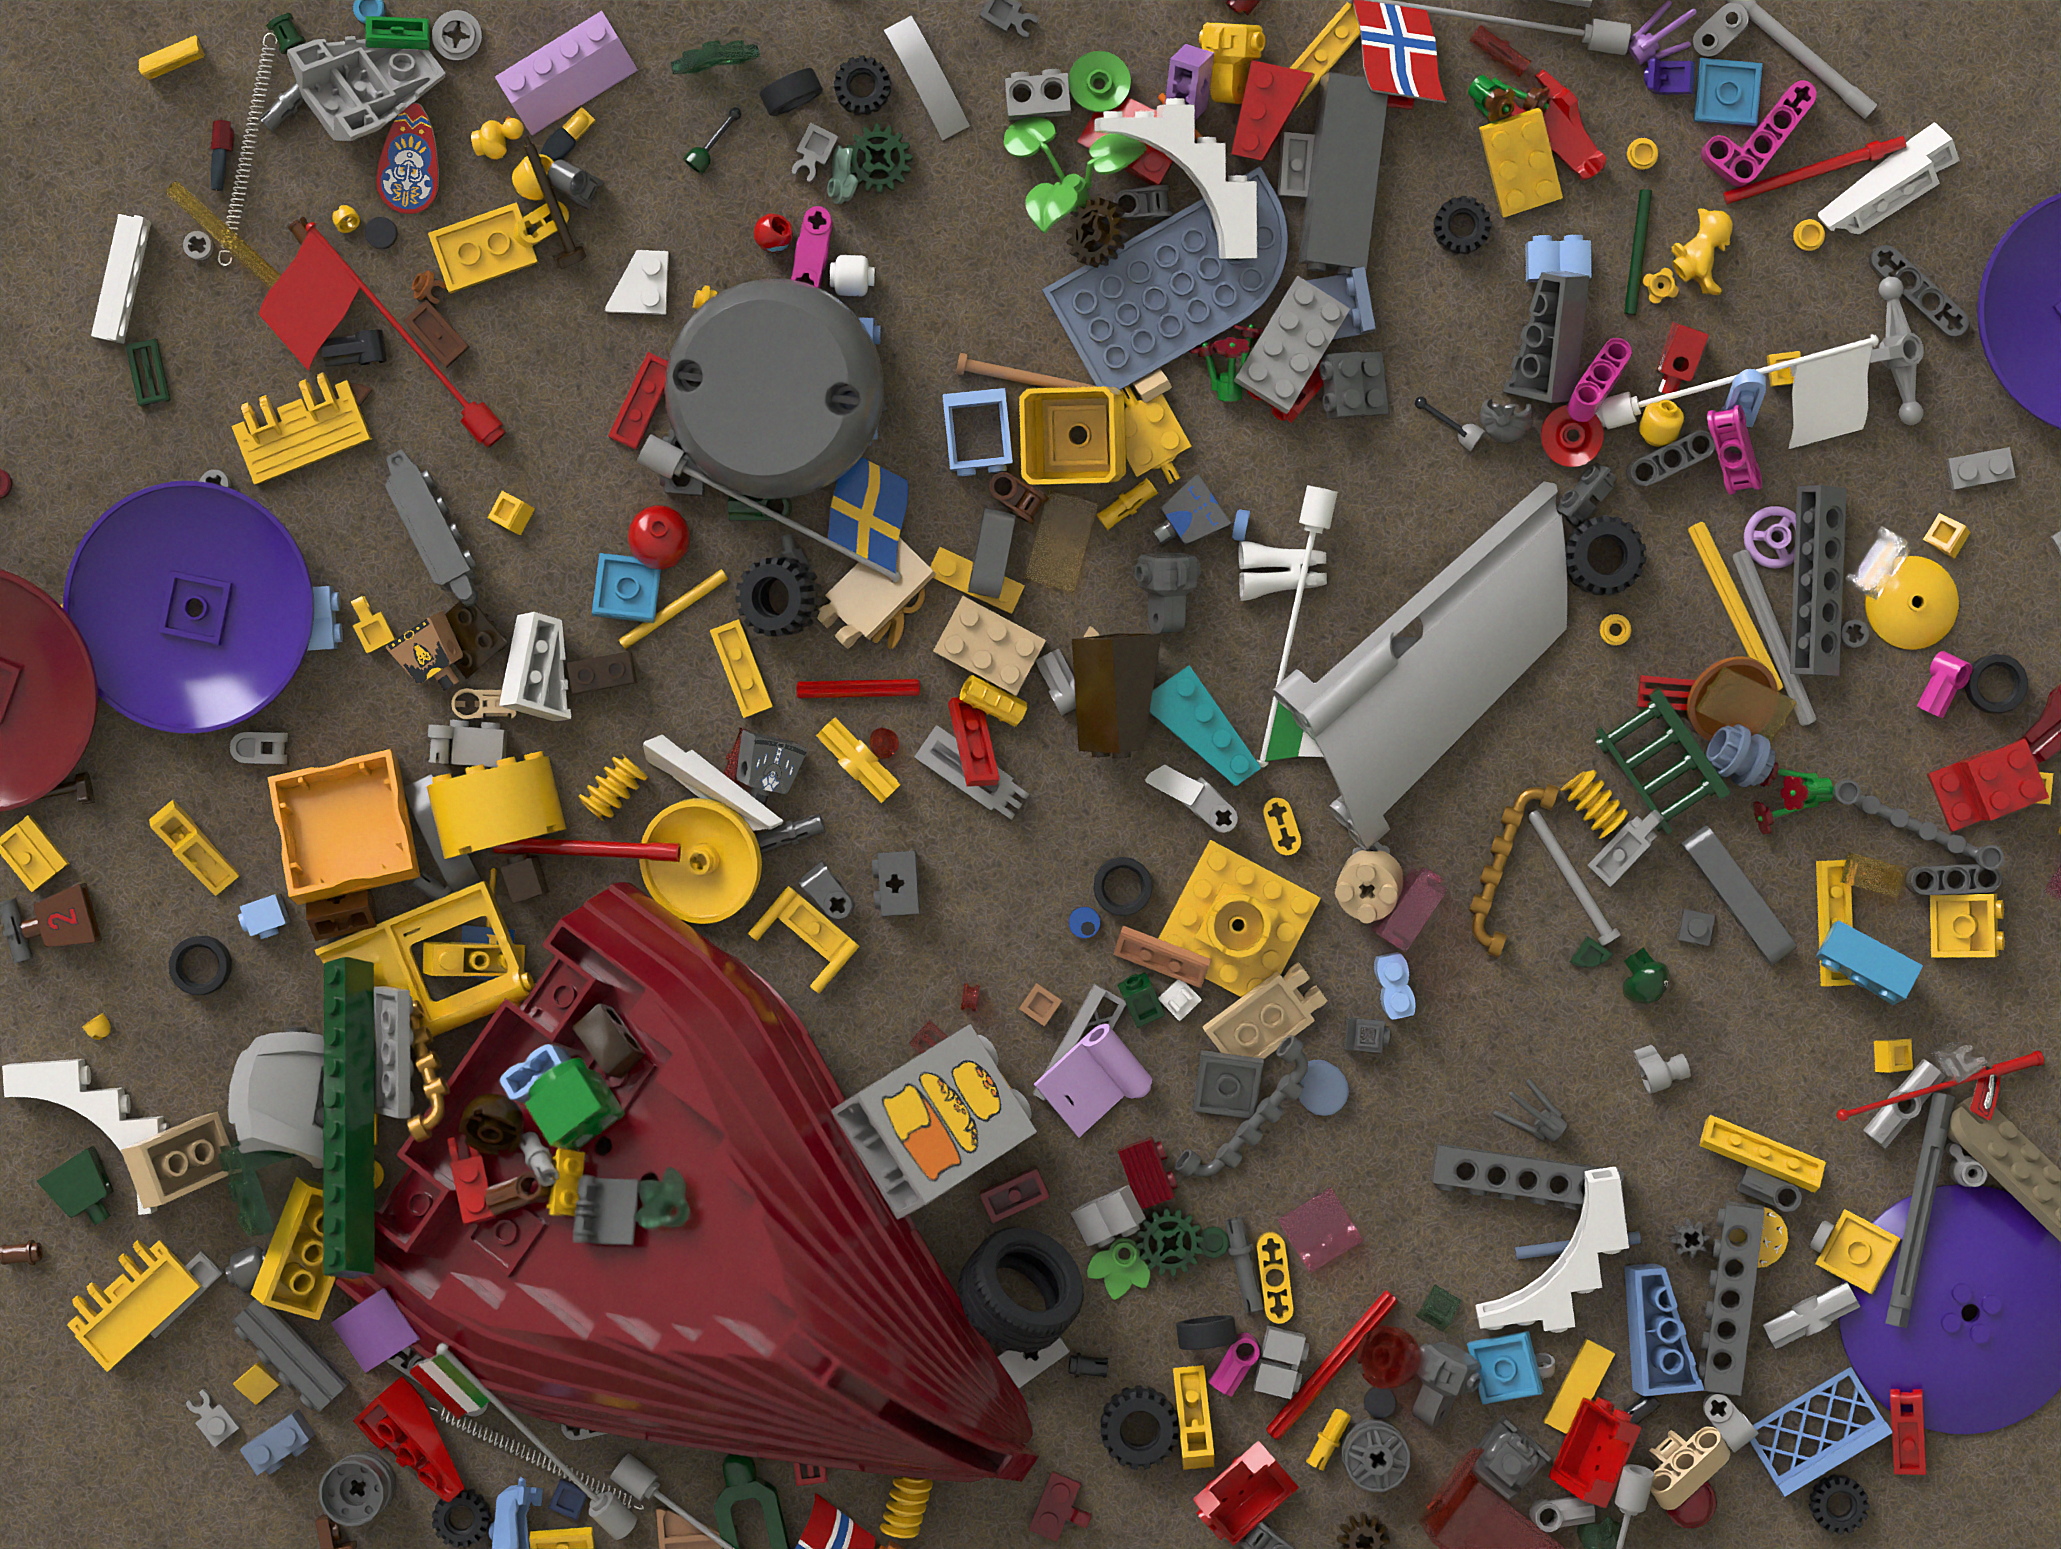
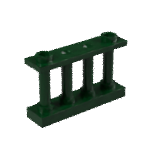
[1595,687,1731,835]

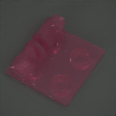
[1278,1187,1363,1273]

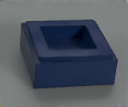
[548,1478,588,1521]

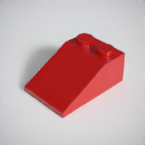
[1077,97,1174,186]

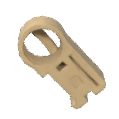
[451,688,516,720]

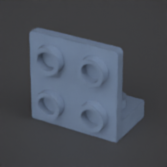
[1307,267,1376,340]

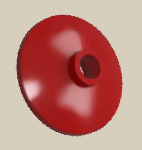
[1541,405,1604,467]

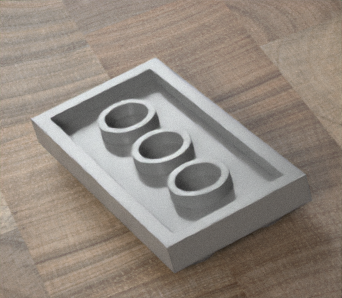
[1233,276,1350,414]
[374,986,414,1118]

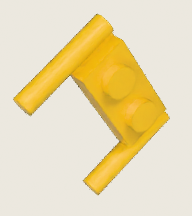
[748,885,860,994]

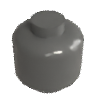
[225,1246,267,1291]

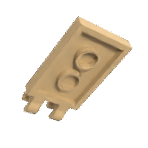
[816,537,936,649]
[1202,962,1327,1059]

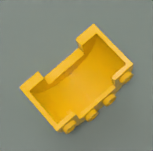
[426,751,567,859]

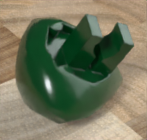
[1623,947,1669,1004]

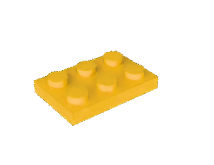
[1479,108,1563,218]
[428,202,539,294]

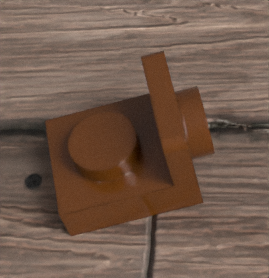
[315,1514,358,1549]

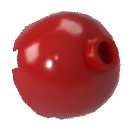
[628,505,690,570]

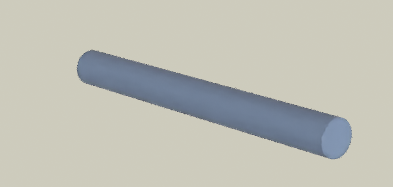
[1515,1231,1641,1260]

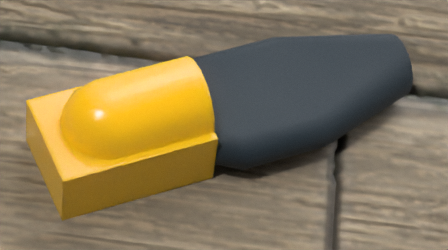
[540,107,596,162]

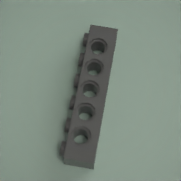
[1790,485,1847,676]
[1430,1143,1625,1209]
[1697,1200,1765,1396]

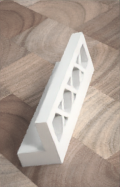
[91,214,151,344]

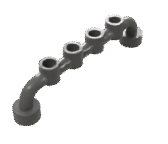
[1833,779,2004,870]
[1175,1035,1308,1177]

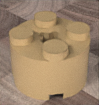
[1335,850,1403,923]

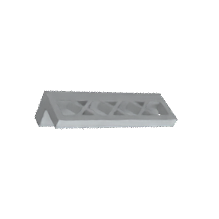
[1033,984,1126,1103]

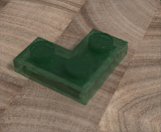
[671,40,760,75]

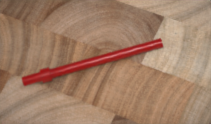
[1723,136,1906,205]

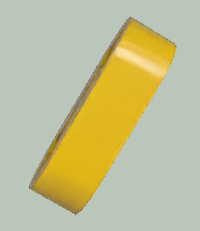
[513,201,569,247]
[1263,798,1301,855]

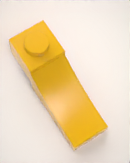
[149,800,239,896]

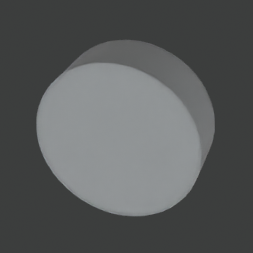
[1810,1221,1835,1253]

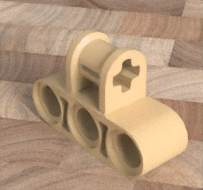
[1648,1427,1730,1510]

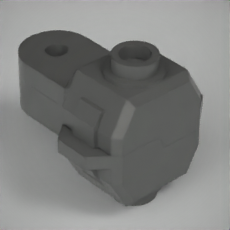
[1134,552,1201,634]
[1412,1341,1482,1429]

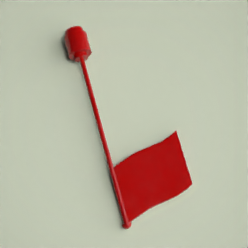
[258,222,506,449]

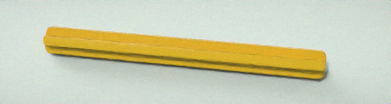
[1688,522,1783,691]

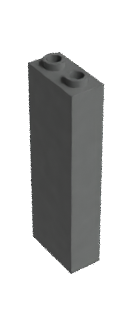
[1298,72,1388,276]

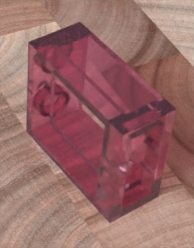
[1371,867,1448,952]

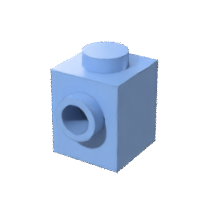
[238,893,291,939]

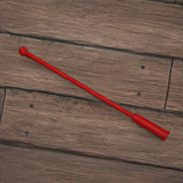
[1836,1050,2044,1122]

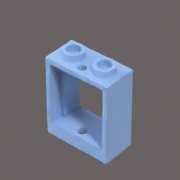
[943,388,1013,476]

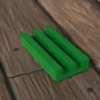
[365,16,429,50]

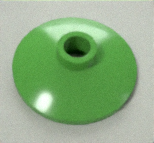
[1068,51,1131,113]

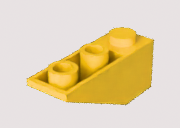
[423,942,525,976]

